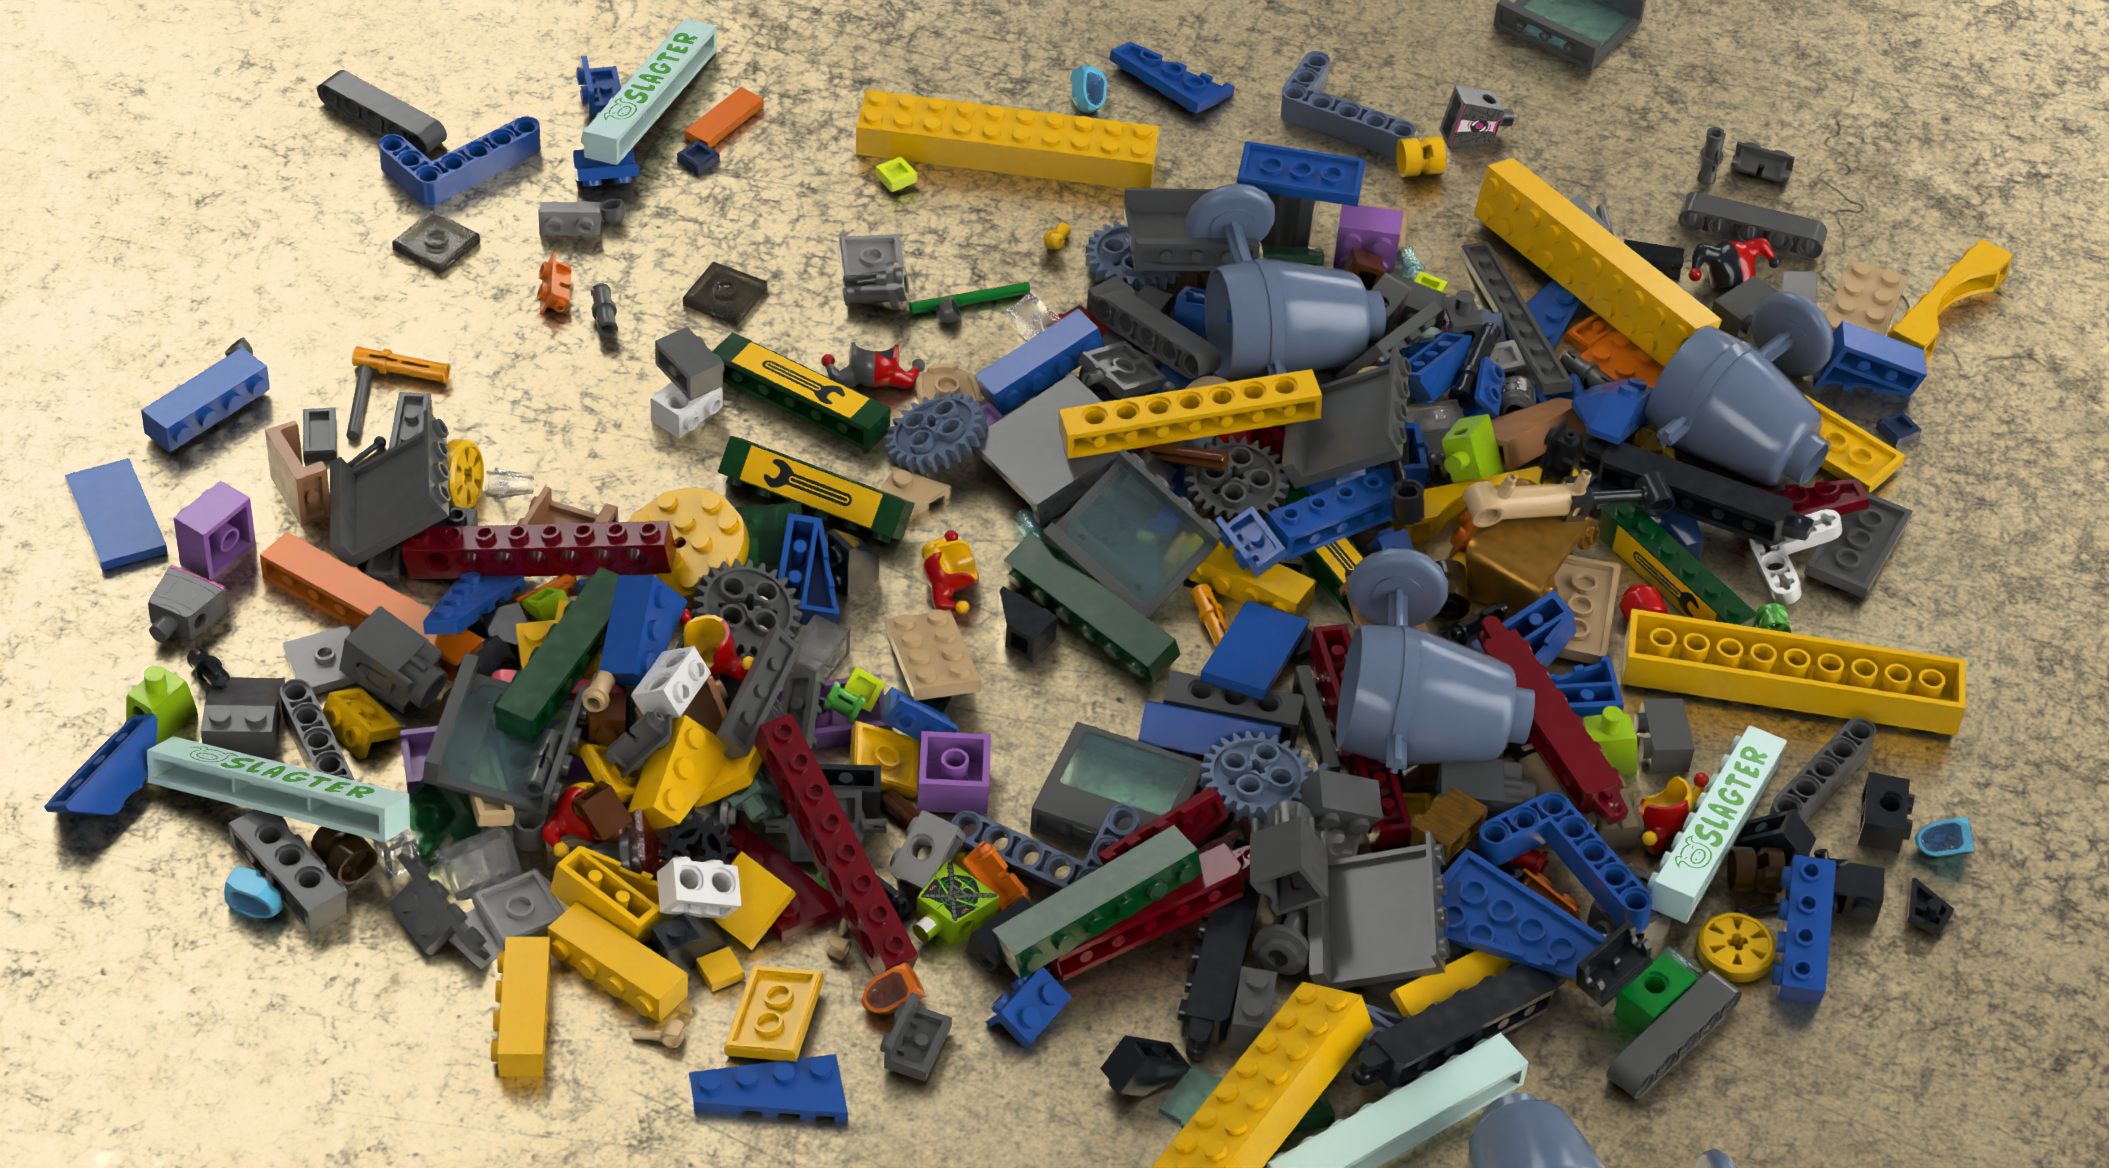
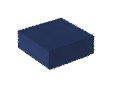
[677,140,720,175]
[1876,411,1922,448]

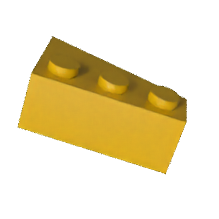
[628,715,729,831]
[550,845,677,944]

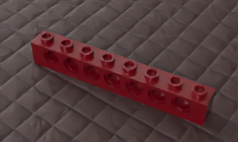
[401,521,676,579]
[1309,624,1412,853]
[754,713,919,977]

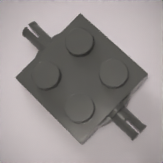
[1078,340,1167,399]
[766,789,887,862]

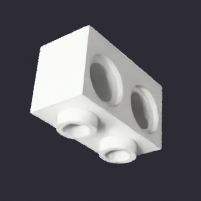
[650,382,723,439]
[631,646,711,718]
[657,857,741,919]

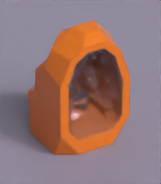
[861,962,926,1015]

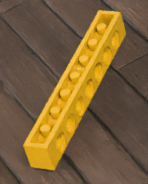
[1059,369,1322,459]

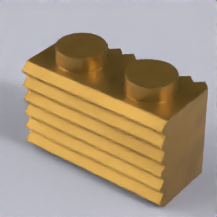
[1410,786,1488,866]

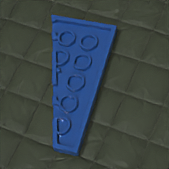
[1442,848,1621,993]

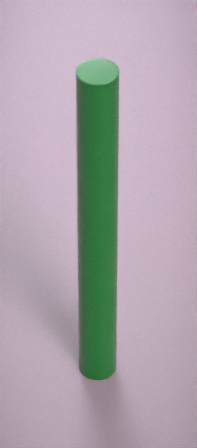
[909,282,1030,315]

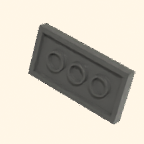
[1335,300,1442,379]
[1804,492,1913,599]

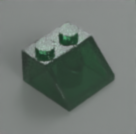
[735,503,803,579]
[399,778,489,867]

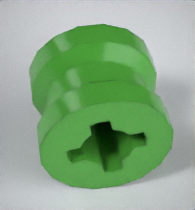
[1756,603,1791,633]

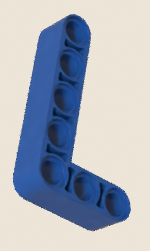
[379,116,541,206]
[1477,792,1652,934]

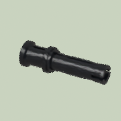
[1448,322,1502,409]

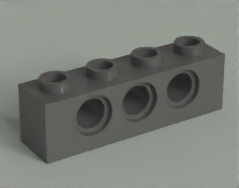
[1163,670,1305,748]
[229,809,348,934]

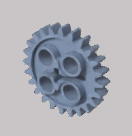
[1085,220,1181,292]
[885,391,988,474]
[1200,731,1313,825]

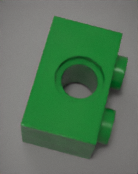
[1613,953,1697,1034]

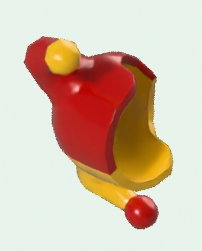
[922,530,979,614]
[679,609,755,681]
[1638,772,1709,855]
[541,779,603,858]

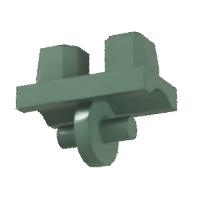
[728,772,787,826]

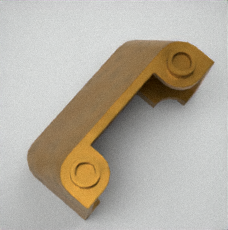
[1465,478,1600,611]

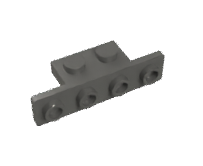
[388,852,491,961]

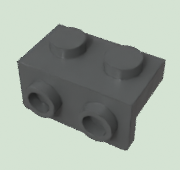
[880,992,952,1081]

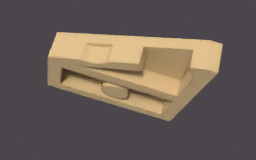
[879,467,951,517]

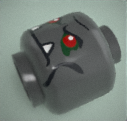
[1499,376,1537,416]

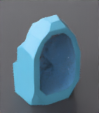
[1070,65,1107,114]
[1915,817,1975,857]
[224,866,283,919]

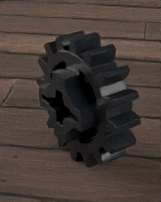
[658,814,737,887]

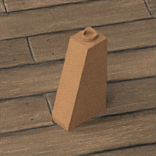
[1491,397,1586,471]

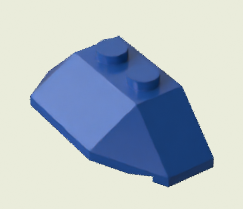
[1379,332,1472,403]
[1572,378,1653,444]
[44,714,158,816]

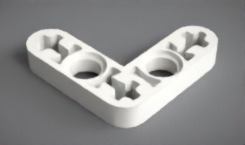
[1749,509,1842,605]

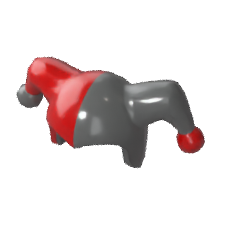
[821,342,925,389]

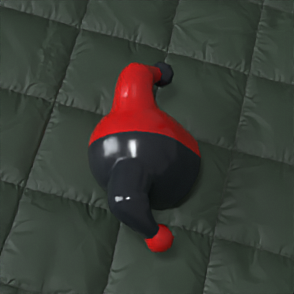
[1688,238,1781,288]

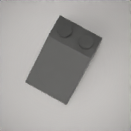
[201,677,285,760]

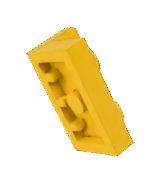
[323,687,403,759]

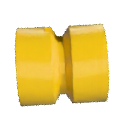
[1396,136,1447,177]

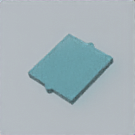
[1158,1065,1222,1129]

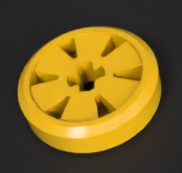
[446,439,484,509]
[1696,912,1776,982]

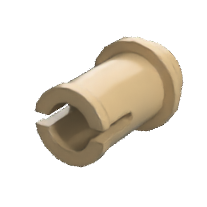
[581,670,615,712]

